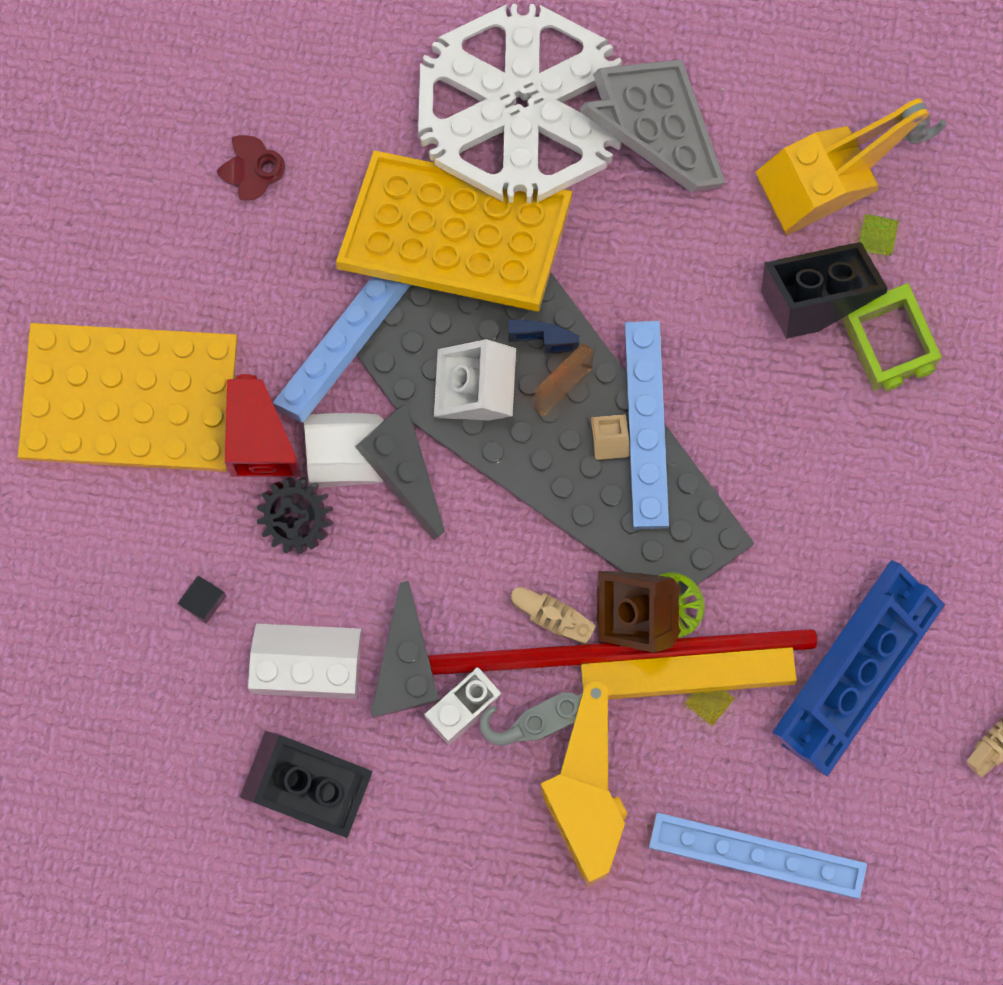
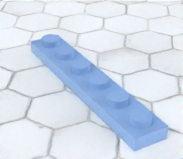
[273,277,411,423]
[625,321,669,529]
[648,812,867,899]

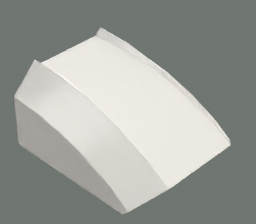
[304,413,384,488]

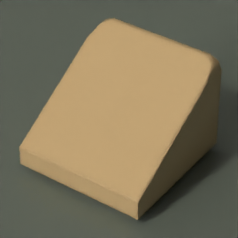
[591,414,630,460]

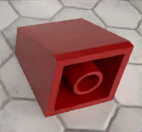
[225,374,301,477]

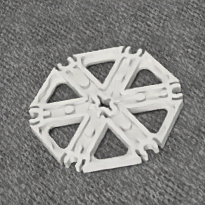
[418,4,622,203]

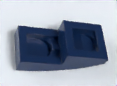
[508,319,580,353]

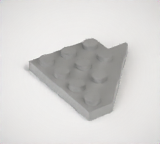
[580,60,725,192]

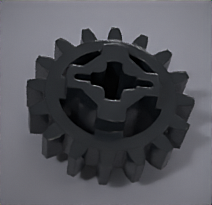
[257,477,333,554]

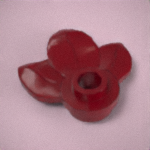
[217,135,285,200]

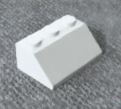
[248,624,361,699]

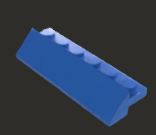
[772,560,945,777]

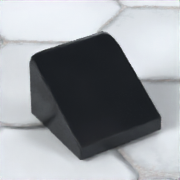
[177,575,227,624]

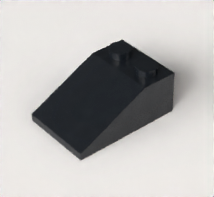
[761,242,888,339]
[240,731,373,838]

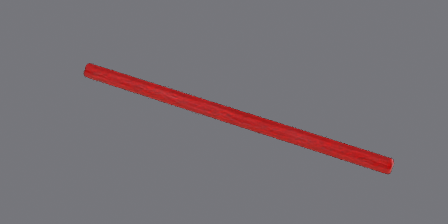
[428,629,817,675]

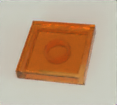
[534,343,594,416]

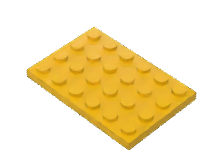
[336,150,572,312]
[18,323,238,472]

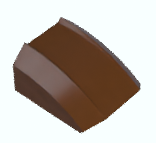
[597,571,681,653]

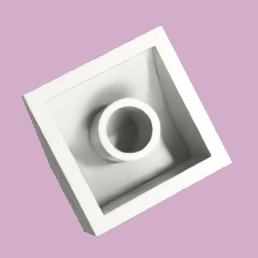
[434,339,516,421]

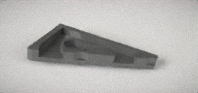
[355,403,445,540]
[371,581,439,718]

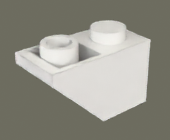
[424,667,502,746]

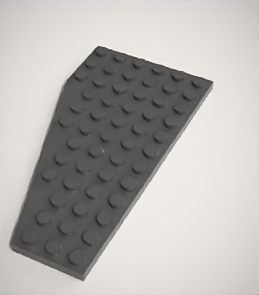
[356,273,754,594]

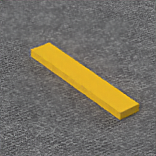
[581,647,797,700]

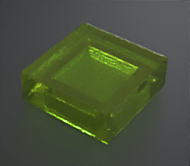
[859,214,899,256]
[685,690,735,727]

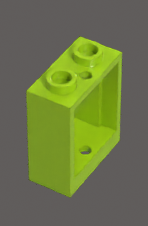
[842,283,942,391]

